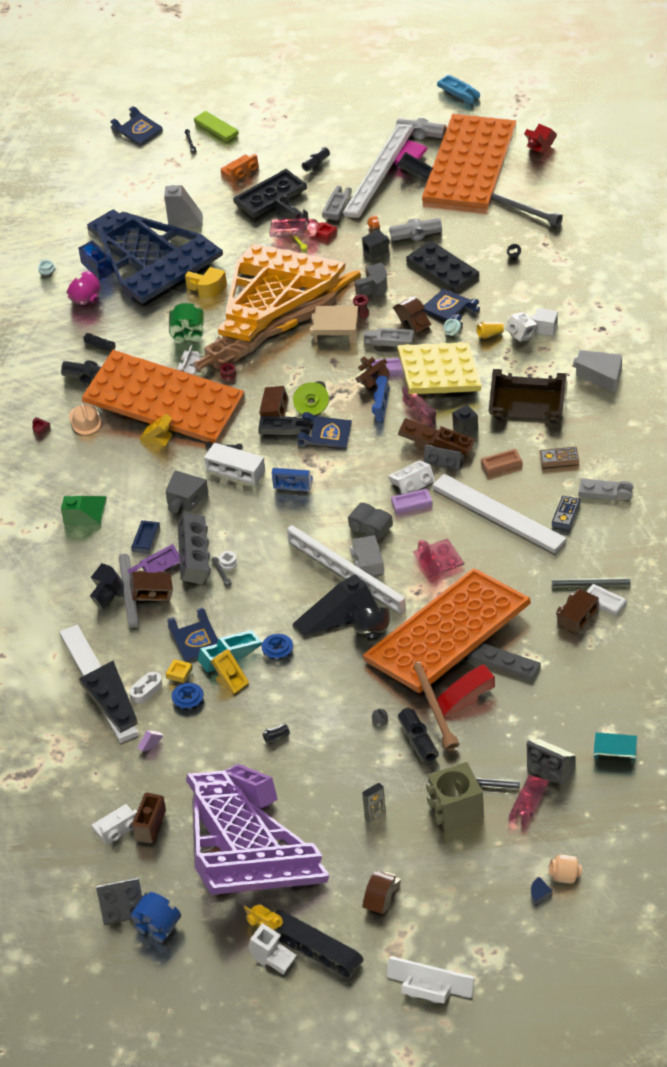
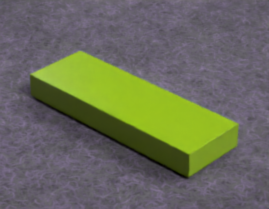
[194,110,239,142]

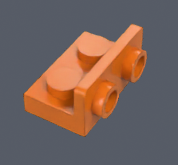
[220,154,259,183]

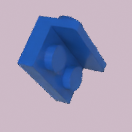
[271,468,313,491]

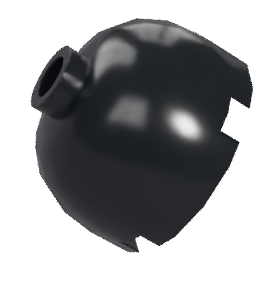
[350,607,390,639]

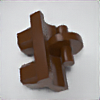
[355,357,390,389]

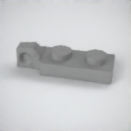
[363,328,414,346]

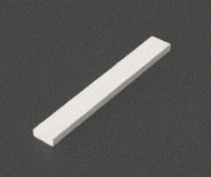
[343,124,413,218]
[433,474,566,554]
[287,525,406,615]
[59,624,138,743]

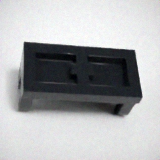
[274,195,310,229]

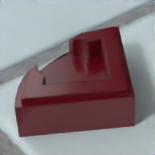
[32,417,51,438]

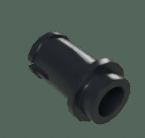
[262,723,290,744]

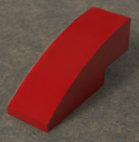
[436,664,495,718]

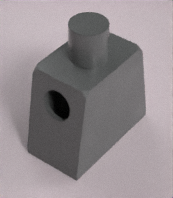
[165,470,208,513]

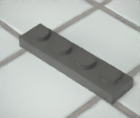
[464,643,541,681]

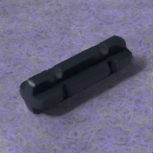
[83,333,116,351]

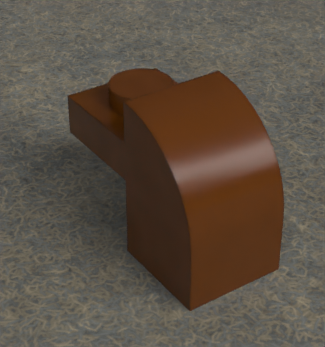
[393,296,432,334]
[362,870,401,914]

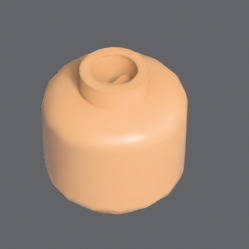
[549,855,582,884]

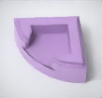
[138,730,163,752]

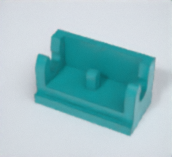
[593,732,637,761]

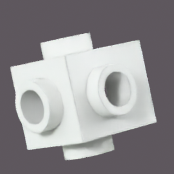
[505,312,537,342]

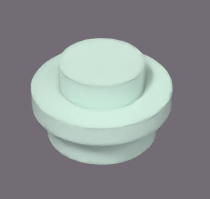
[38,259,55,275]
[443,319,461,336]

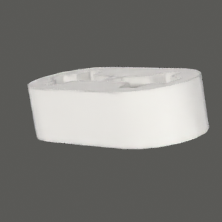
[129,672,163,704]

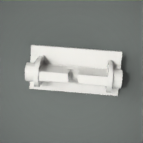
[177,345,201,375]

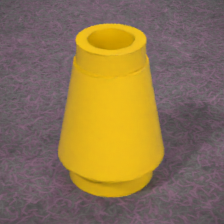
[476,322,504,339]

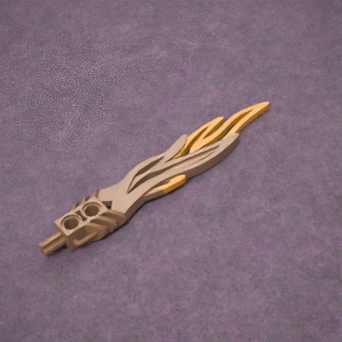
[193,270,361,371]

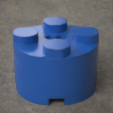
[130,892,181,943]

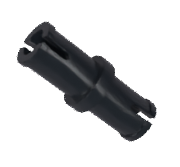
[301,147,330,172]

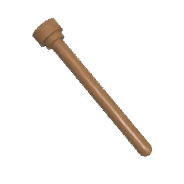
[414,662,460,751]

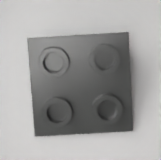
[96,878,142,924]

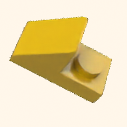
[139,414,172,446]
[210,649,249,694]

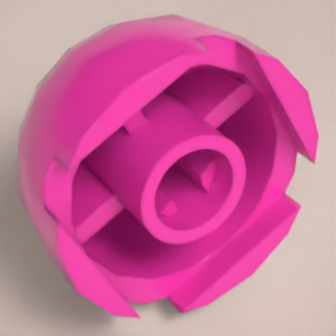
[66,271,101,306]

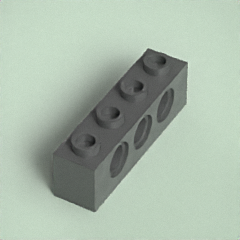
[177,512,211,585]

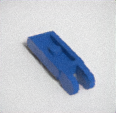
[372,375,389,422]

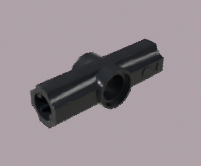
[61,360,102,384]
[398,707,439,764]

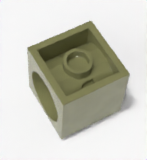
[426,762,484,831]

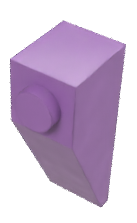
[224,764,278,808]

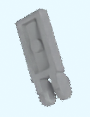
[322,185,352,220]
[578,478,634,501]

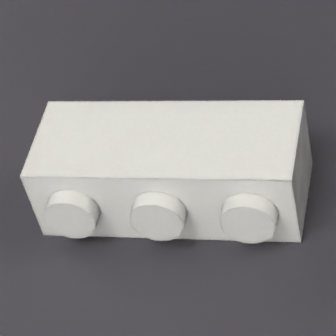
[204,443,265,485]

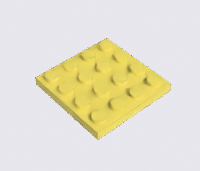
[397,342,482,394]

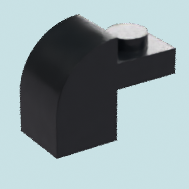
[90,563,124,610]

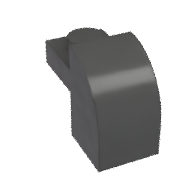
[354,263,388,297]

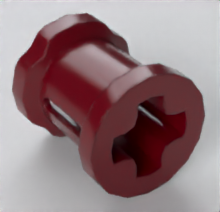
[353,295,369,318]

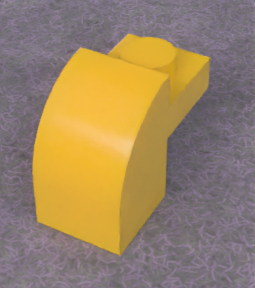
[185,267,227,298]

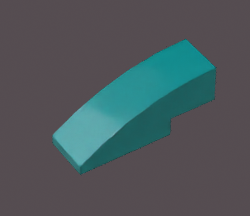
[198,630,262,673]

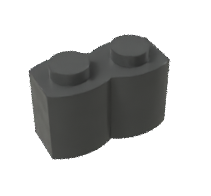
[348,502,393,540]

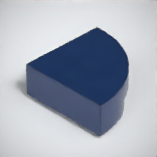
[531,877,552,906]

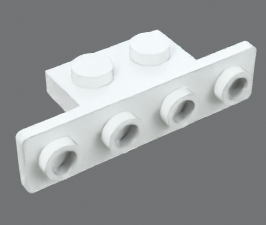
[387,957,475,1004]

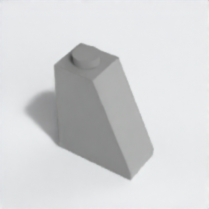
[164,185,203,228]
[573,350,623,393]

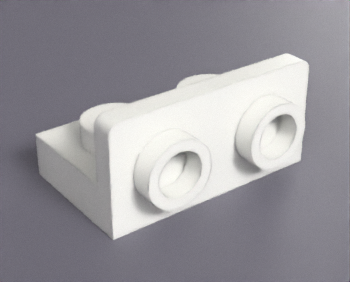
[388,460,435,494]
[91,804,137,845]

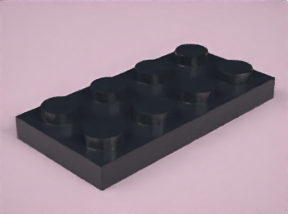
[233,168,307,218]
[406,240,479,293]

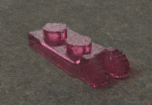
[269,218,318,237]
[402,386,436,427]
[508,775,549,827]

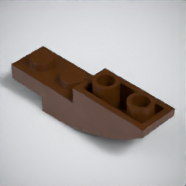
[398,418,475,455]

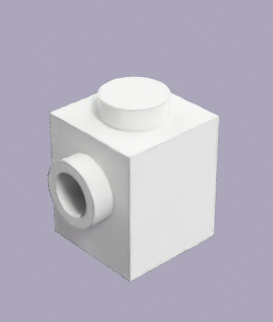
[531,308,558,336]

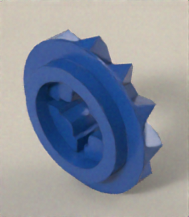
[261,634,293,661]
[171,683,204,710]

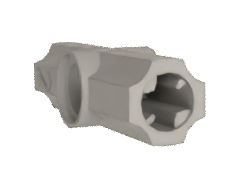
[395,118,447,139]
[389,217,443,241]

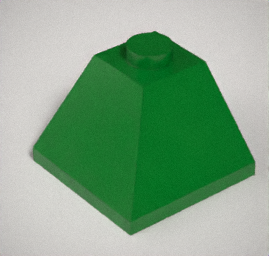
[61,495,107,526]

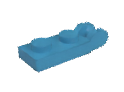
[437,74,481,104]

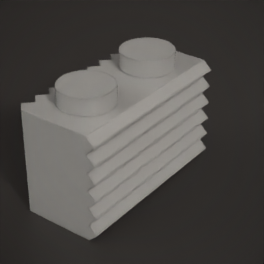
[350,535,384,576]

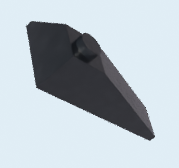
[293,574,379,638]

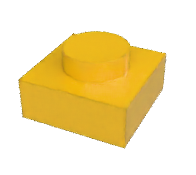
[166,659,193,683]

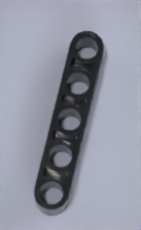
[274,909,364,978]

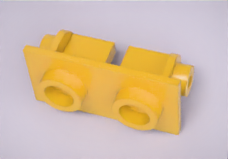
[244,904,283,930]

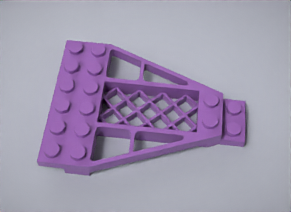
[186,771,329,895]

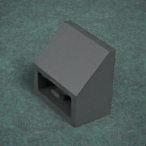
[526,739,576,786]

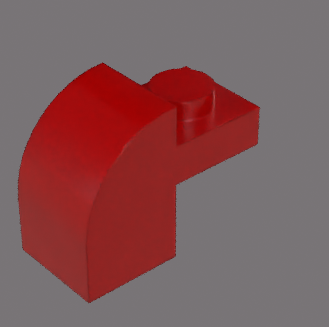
[524,123,557,153]

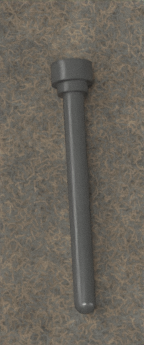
[491,193,563,227]

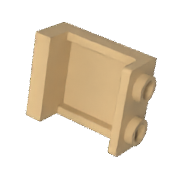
[310,306,359,343]

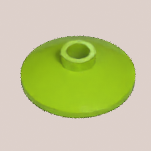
[293,382,329,416]

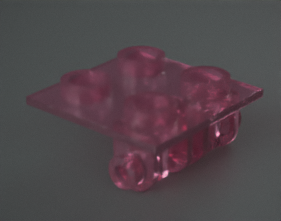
[413,538,465,578]

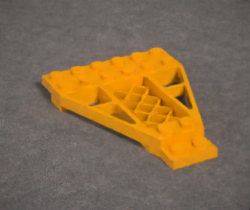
[218,244,345,342]

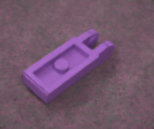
[127,544,180,574]

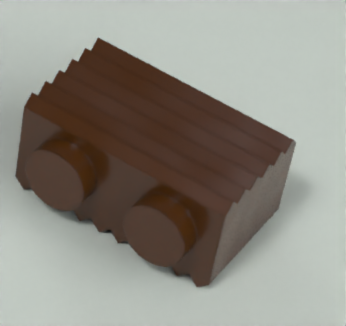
[130,571,173,602]
[556,588,599,634]
[131,792,166,844]

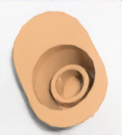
[69,404,101,435]

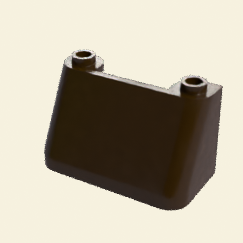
[488,369,568,423]

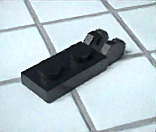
[258,416,311,436]

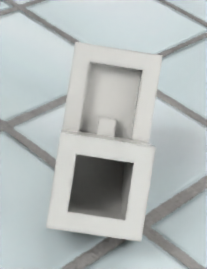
[249,923,297,975]

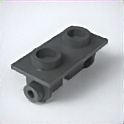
[424,445,464,470]

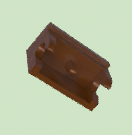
[259,386,289,417]

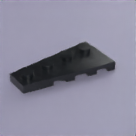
[79,661,138,733]

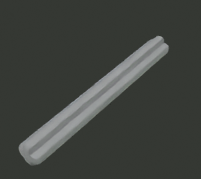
[119,553,139,628]

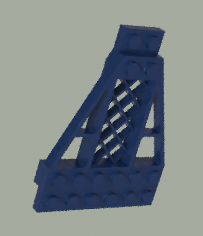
[87,209,223,304]

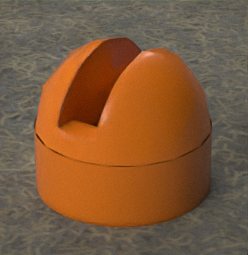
[367,215,381,229]

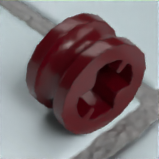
[220,363,236,380]

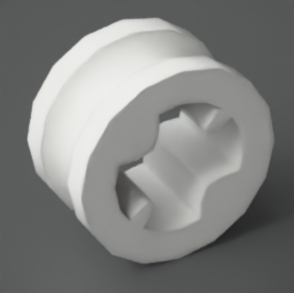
[219,551,237,570]

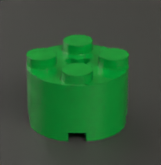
[169,303,204,343]

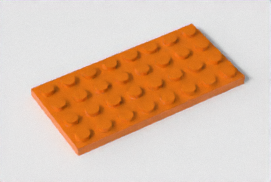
[422,114,516,209]
[82,350,245,444]
[363,568,531,693]

